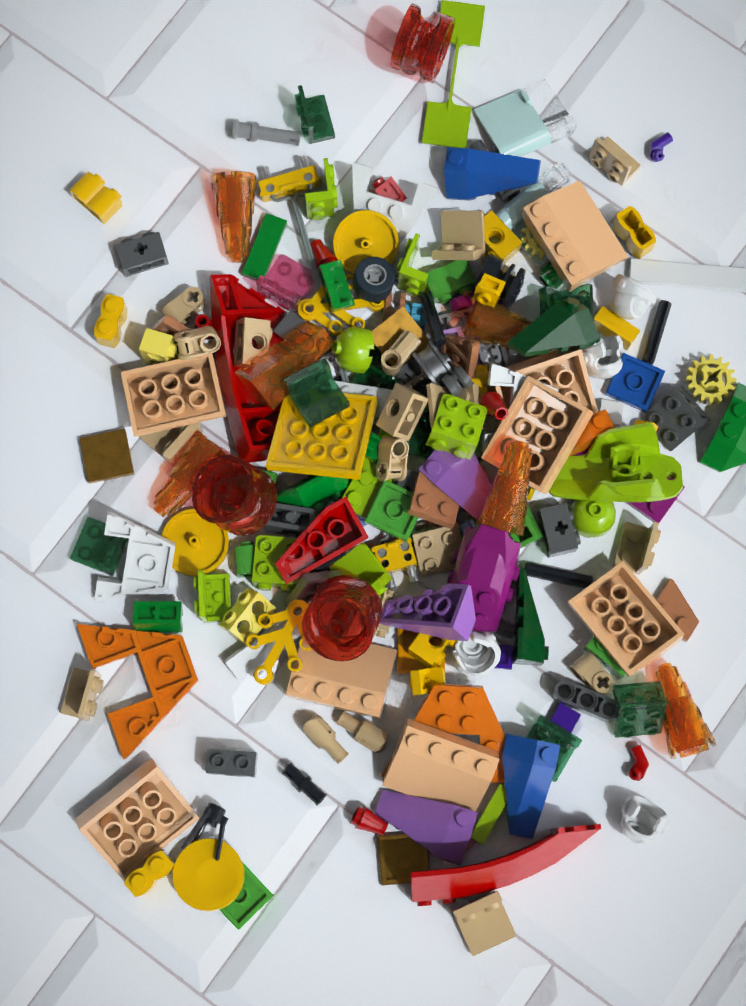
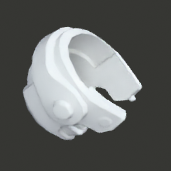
[610,274,657,320]
[582,335,623,379]
[452,630,501,676]
[621,796,670,844]

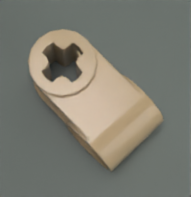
[161,287,205,325]
[173,326,221,360]
[376,435,409,481]
[569,651,614,695]

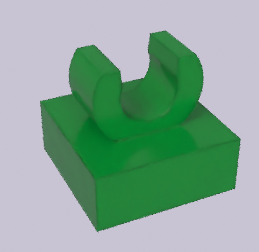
[365,432,381,463]

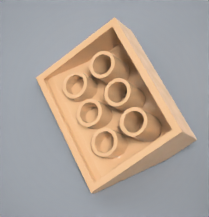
[521,181,628,292]
[487,346,598,414]
[121,353,226,437]
[481,376,593,495]
[567,561,685,677]
[286,629,398,720]
[382,718,500,812]
[75,757,200,881]

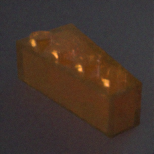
[235,320,333,410]

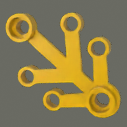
[297,274,385,336]
[246,600,315,685]

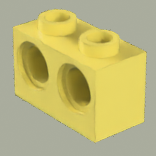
[139,328,179,365]
[219,587,277,646]

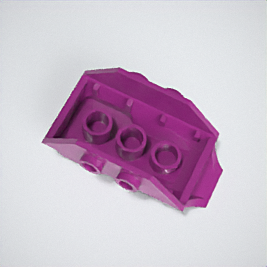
[447,524,521,632]

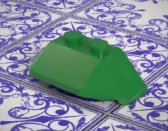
[699,382,746,473]
[272,475,351,512]

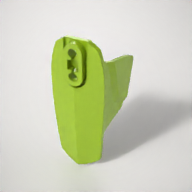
[549,423,683,502]

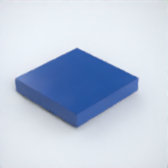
[604,353,665,413]

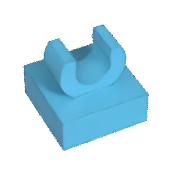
[405,302,427,328]

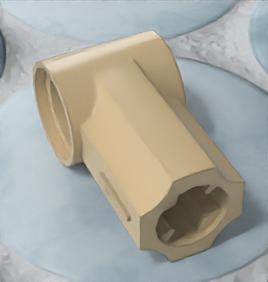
[381,330,421,376]

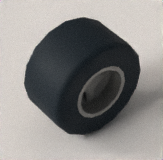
[353,257,395,302]

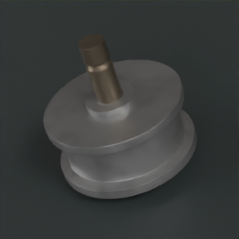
[404,340,460,389]

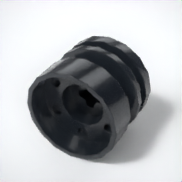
[470,253,526,313]

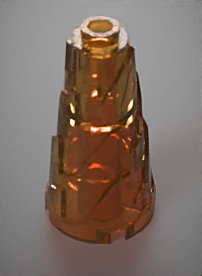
[211,171,257,263]
[463,300,553,352]
[153,430,233,517]
[477,440,533,536]
[655,663,717,759]

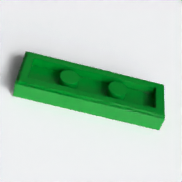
[242,213,288,283]

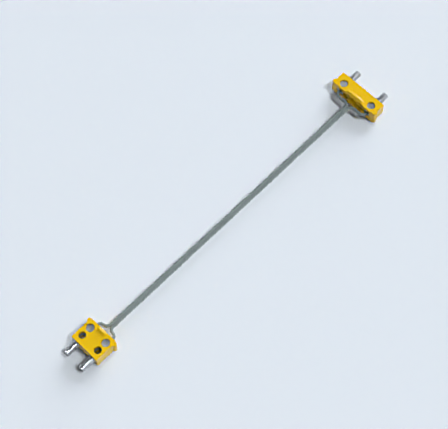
[258,155,419,589]

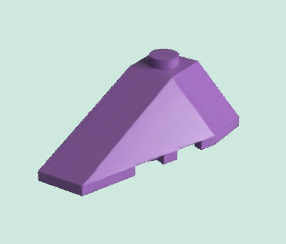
[419,450,509,529]
[380,583,476,641]
[375,790,478,866]

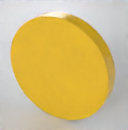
[333,210,400,274]
[161,509,229,577]
[173,839,245,912]

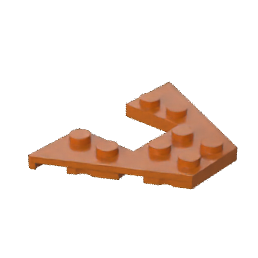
[77,624,199,760]
[381,683,505,783]

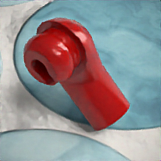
[628,744,649,781]

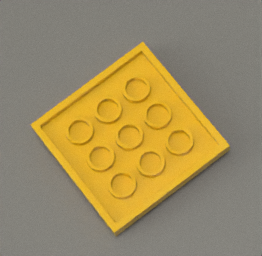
[266,388,378,480]

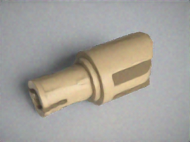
[337,711,387,753]
[303,714,349,764]

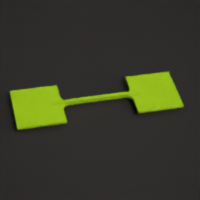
[422,0,485,148]

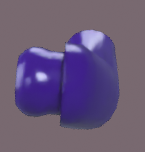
[649,132,673,162]

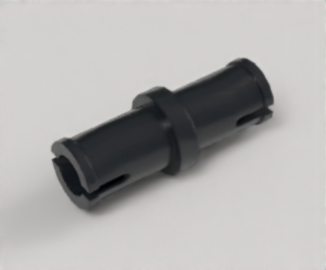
[281,762,327,806]

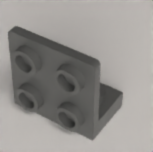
[641,385,711,451]

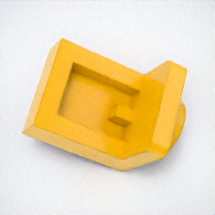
[473,273,506,308]
[409,667,446,695]

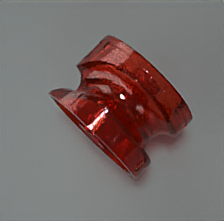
[390,3,456,84]
[192,454,277,536]
[302,575,383,661]

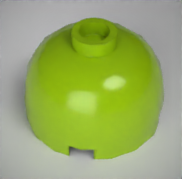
[332,327,374,374]
[569,499,616,538]

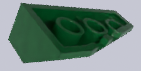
[507,297,600,357]
[513,567,549,666]

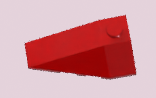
[274,496,369,584]

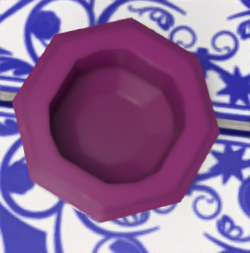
[449,295,473,312]

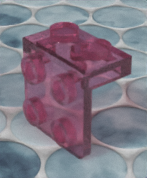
[256,254,315,313]

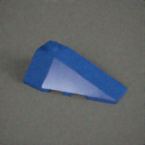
[444,147,541,201]
[501,734,560,839]

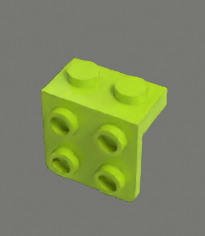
[305,158,338,221]
[396,233,428,297]
[426,394,487,460]
[252,535,300,593]
[330,543,392,612]
[194,569,231,623]

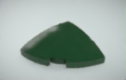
[351,346,397,390]

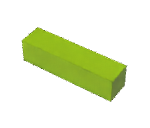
[471,784,507,845]

